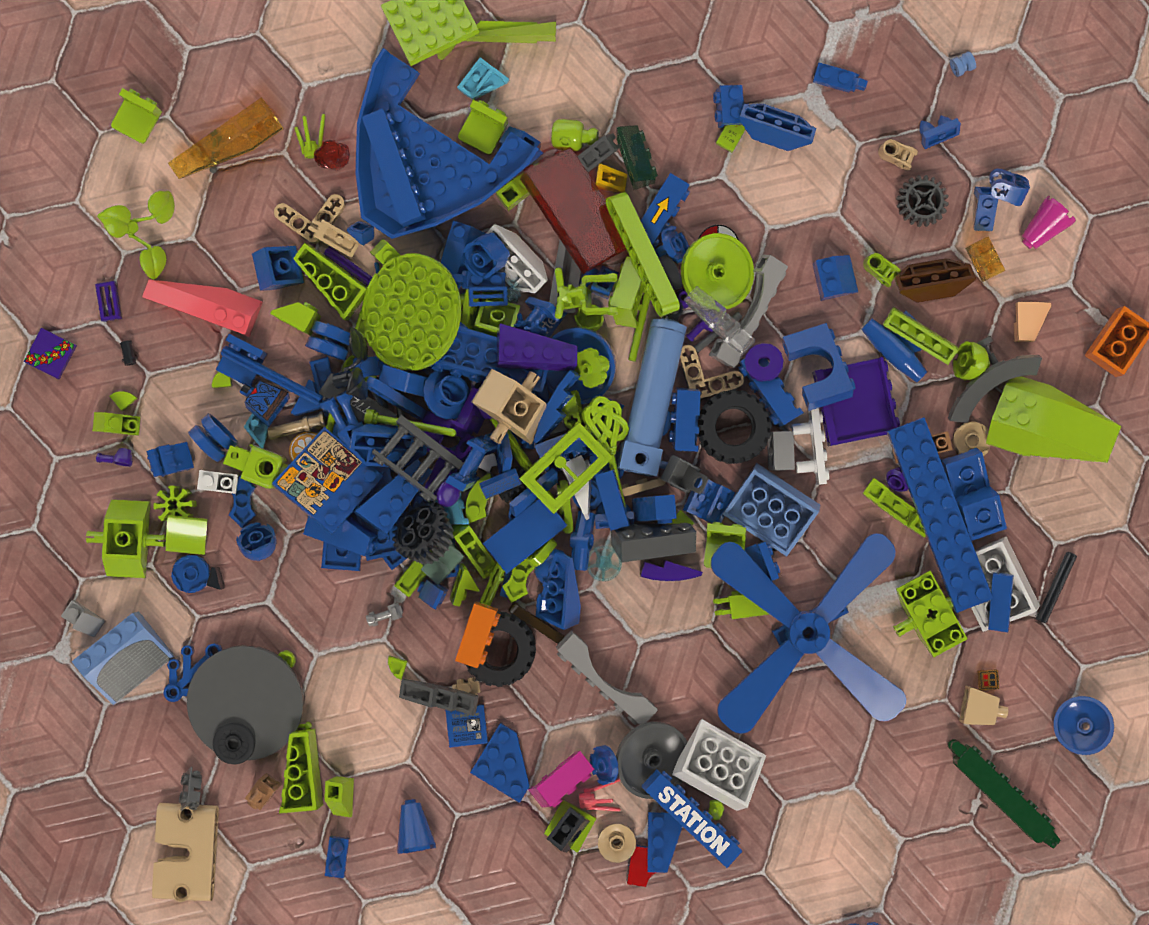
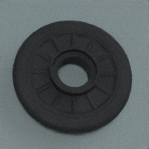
[213,723,255,765]

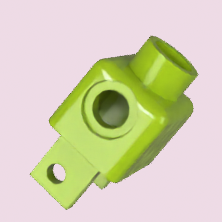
[223,444,288,489]

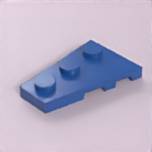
[647,812,683,873]

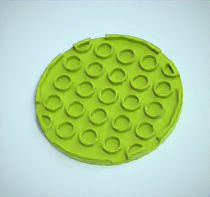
[362,253,461,371]

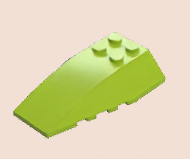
[986,376,1121,463]

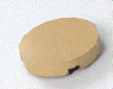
[952,421,990,456]

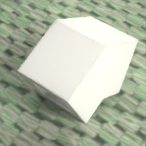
[479,453,497,472]

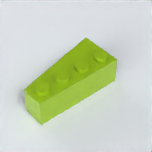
[293,243,367,321]
[279,728,323,814]

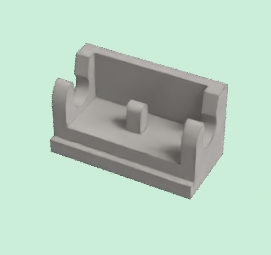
[767,431,795,471]

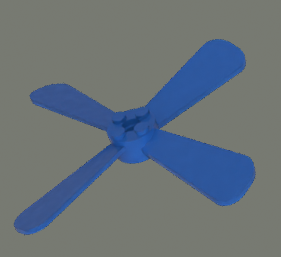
[711,533,906,734]

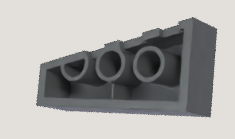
[611,523,696,562]

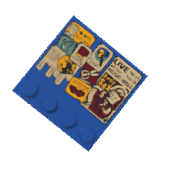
[272,427,384,535]

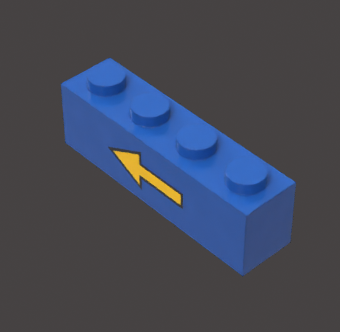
[641,173,690,249]

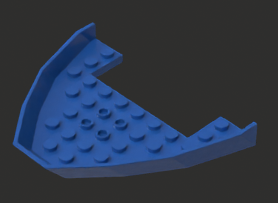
[355,48,544,239]

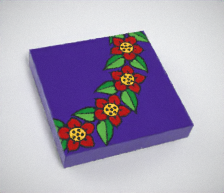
[24,328,77,379]

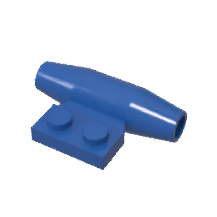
[861,311,927,382]

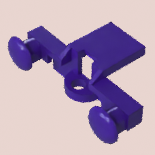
[421,387,493,507]

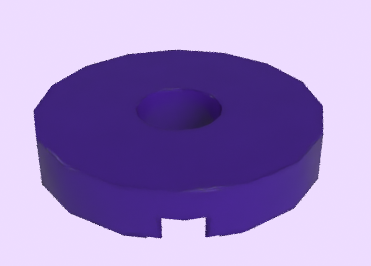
[745,343,784,382]

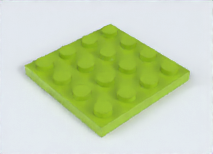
[381,0,480,66]

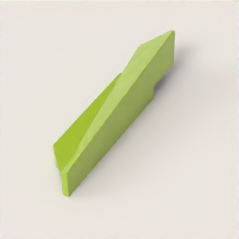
[464,21,556,43]

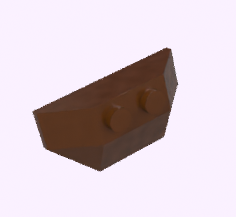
[895,258,976,303]

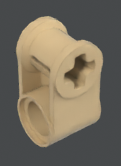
[878,139,918,170]

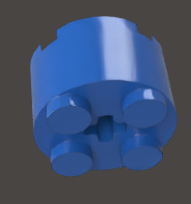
[463,232,510,278]

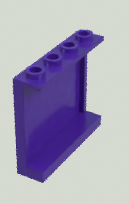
[812,357,900,446]

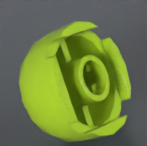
[953,341,990,380]

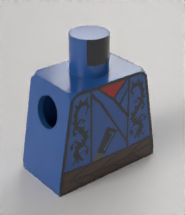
[240,381,290,427]

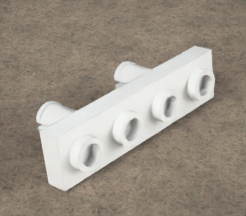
[791,408,829,485]

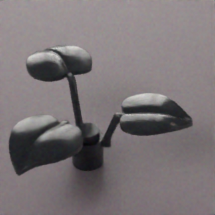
[332,327,389,408]

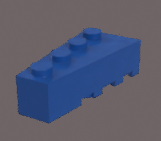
[354,460,432,535]
[632,495,677,524]

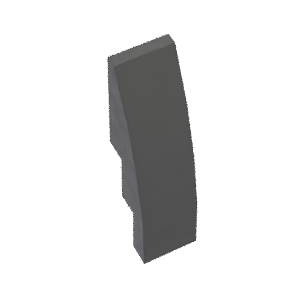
[399,679,479,715]

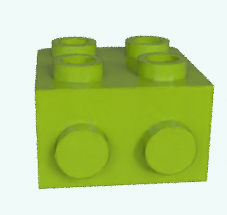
[111,88,162,144]
[458,100,508,155]
[704,522,746,568]

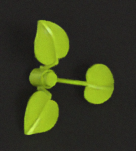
[97,191,175,280]

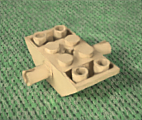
[471,369,547,444]

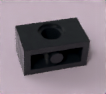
[547,807,590,853]

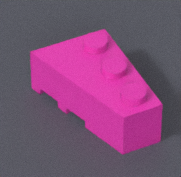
[528,751,594,808]

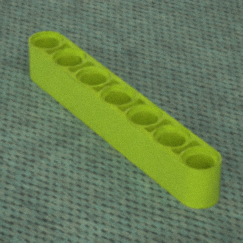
[606,192,680,317]

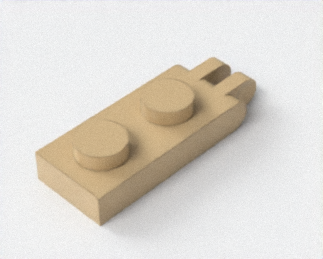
[308,219,360,258]
[621,478,666,496]

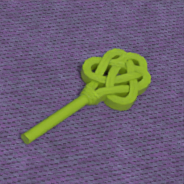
[582,396,629,507]

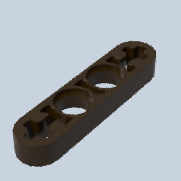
[508,602,565,644]

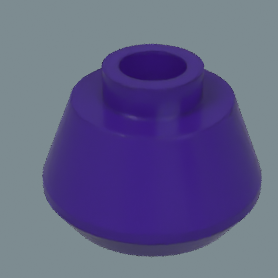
[886,467,908,492]

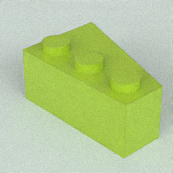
[608,256,646,328]

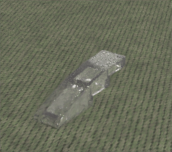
[684,286,755,355]

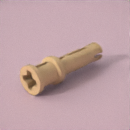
[267,411,327,440]

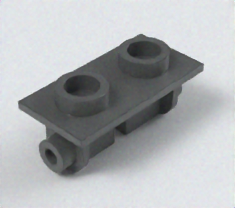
[179,767,202,811]

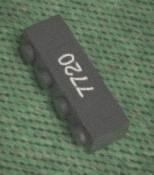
[319,374,397,426]

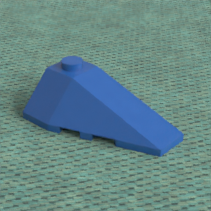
[536,552,581,630]

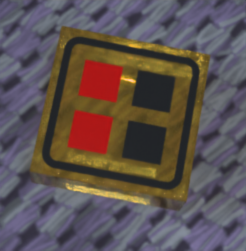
[977,669,999,690]

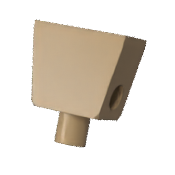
[959,686,1008,725]

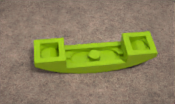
[862,478,926,538]

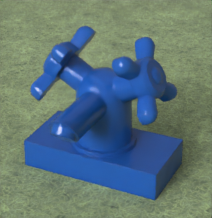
[514,296,559,337]

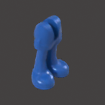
[319,391,364,447]

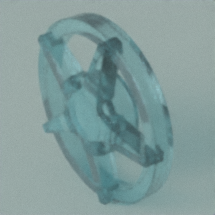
[587,545,622,581]

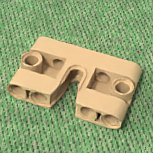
[152,803,219,902]

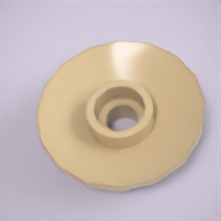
[598,824,636,863]

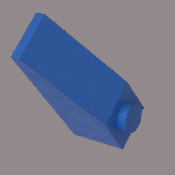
[417,579,449,610]

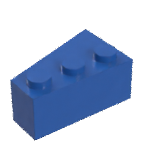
[669,388,700,452]

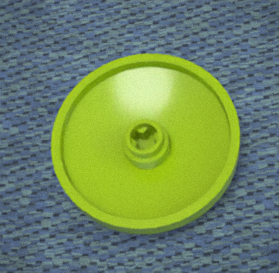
[681,233,754,311]

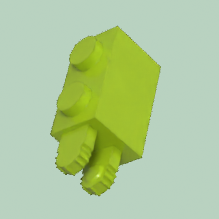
[713,590,769,619]

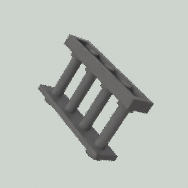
[372,415,464,502]

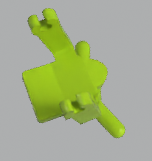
[555,267,618,319]

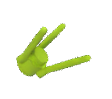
[294,114,325,159]

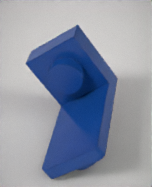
[973,187,998,231]

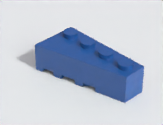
[738,358,804,427]
[534,419,611,472]

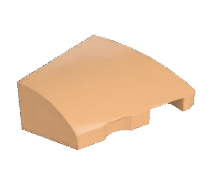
[1014,302,1051,342]

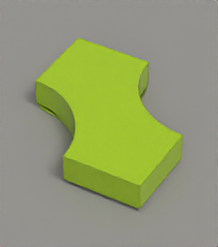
[502,557,535,603]

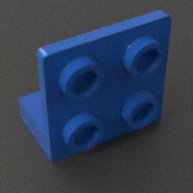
[216,334,267,386]

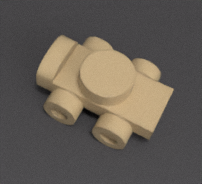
[452,677,481,695]

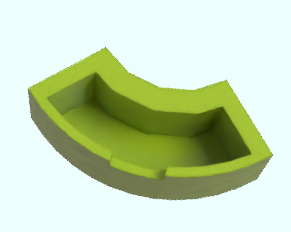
[466,473,492,524]

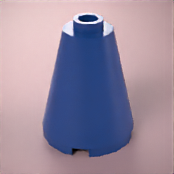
[397,799,436,854]

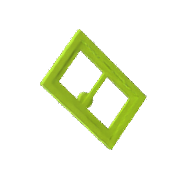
[519,422,613,514]

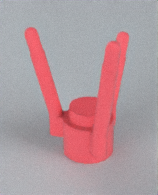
[579,778,621,812]

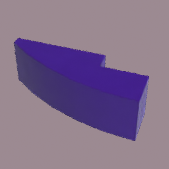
[640,560,703,581]

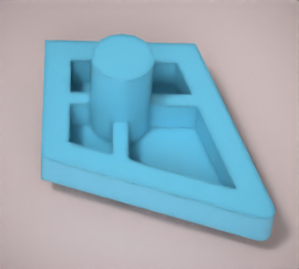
[244,414,269,448]

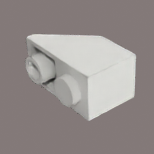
[197,470,239,494]

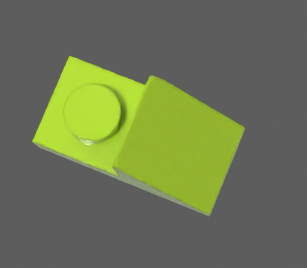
[450,563,480,607]

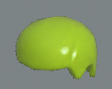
[574,304,604,332]

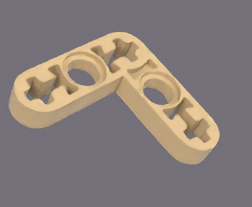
[274,194,345,244]
[680,345,744,399]

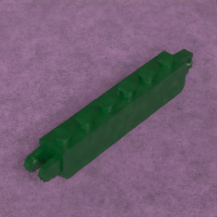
[947,739,1061,849]

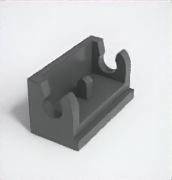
[577,133,621,173]

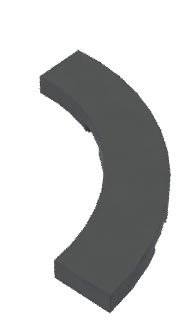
[948,355,1042,423]

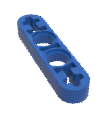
[366,377,426,420]

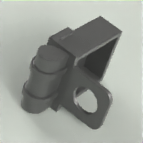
[660,455,709,494]

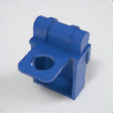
[146,442,194,477]

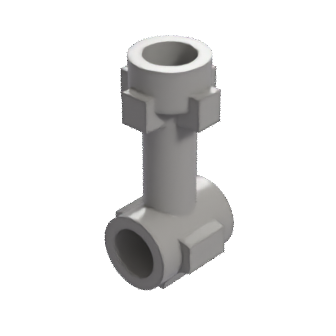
[366,603,403,627]

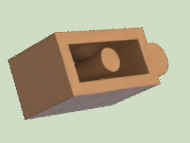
[245,773,282,810]

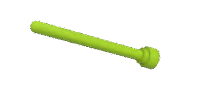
[364,409,456,437]

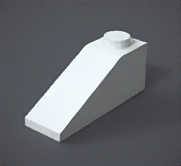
[562,455,591,520]

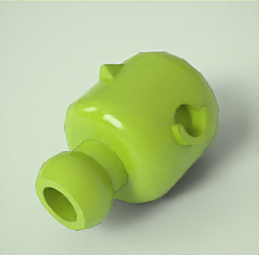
[551,119,599,152]

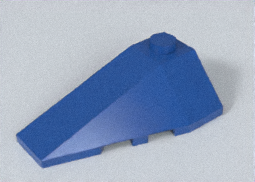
[441,221,486,290]

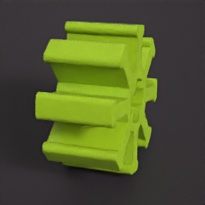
[153,486,197,521]

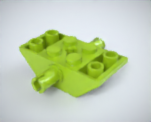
[86,499,166,578]
[893,571,968,657]

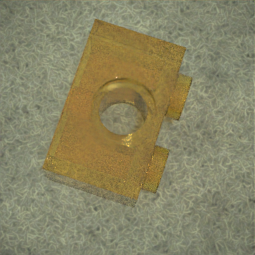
[965,236,1006,282]

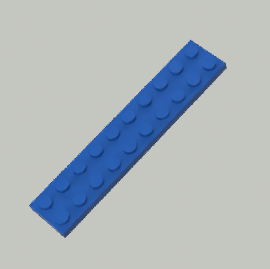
[887,417,993,613]

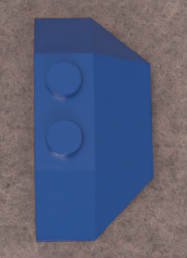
[739,104,817,151]
[349,424,427,467]

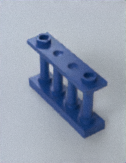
[446,434,497,492]

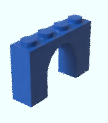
[782,323,855,411]

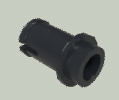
[120,341,137,366]

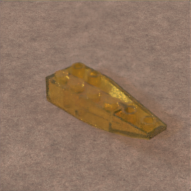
[168,97,284,179]

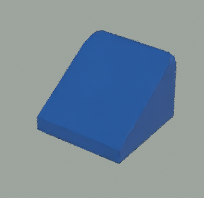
[347,221,374,246]

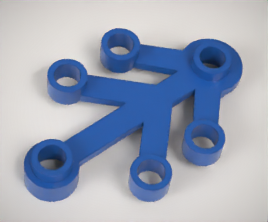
[163,643,222,702]

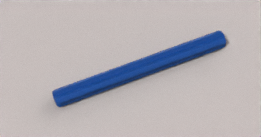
[221,346,323,405]

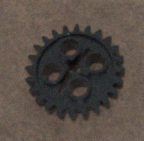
[392,499,449,560]

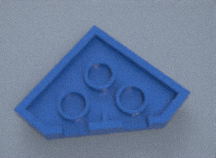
[470,722,530,803]

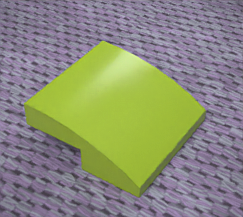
[166,515,208,555]

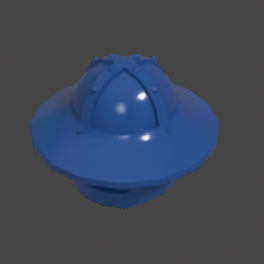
[423,370,470,419]

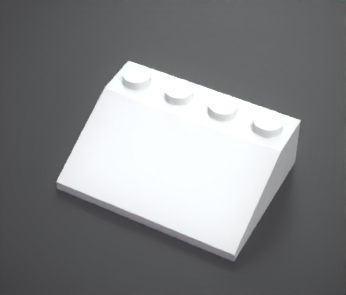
[971,537,1040,632]
[672,719,766,811]

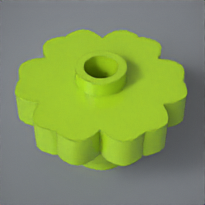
[574,348,610,388]

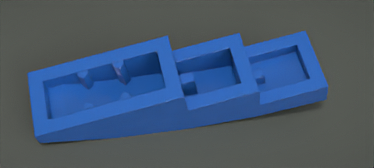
[534,370,581,444]

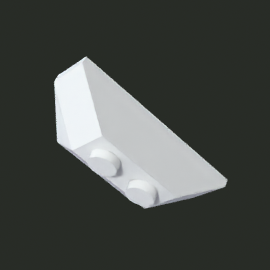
[486,224,548,294]

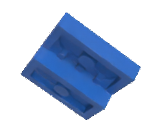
[683,478,735,523]

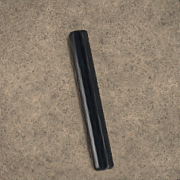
[1036,552,1077,623]

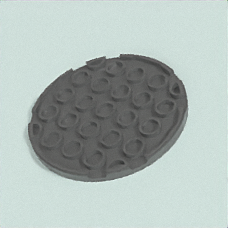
[187,645,304,760]

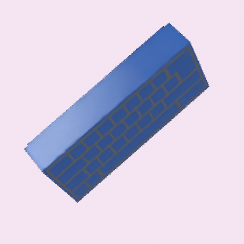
[479,469,522,499]

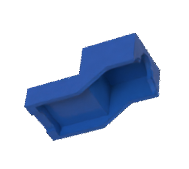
[941,448,1007,541]

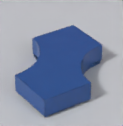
[229,474,257,528]

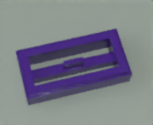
[95,281,122,322]

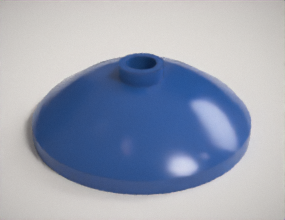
[1054,696,1115,755]

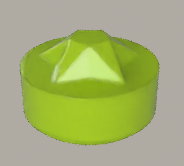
[278,650,296,668]

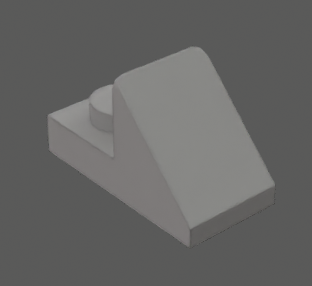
[61,600,105,637]

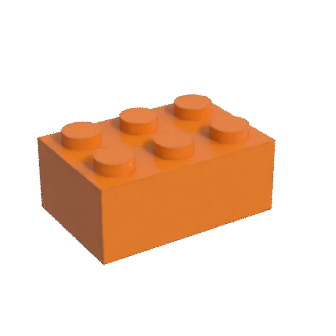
[1084,306,1149,377]
[455,601,501,668]

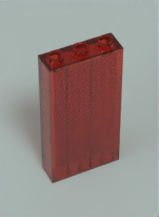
[520,147,627,275]

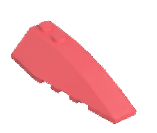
[142,279,263,337]

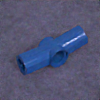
[570,511,595,571]

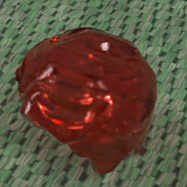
[314,140,350,171]

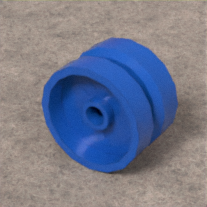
[305,321,350,361]
[188,413,238,462]

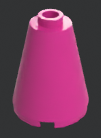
[1021,195,1076,249]

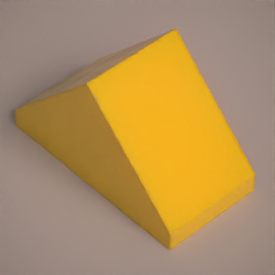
[595,164,628,193]

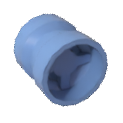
[950,51,976,77]

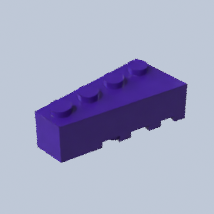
[497,323,577,371]

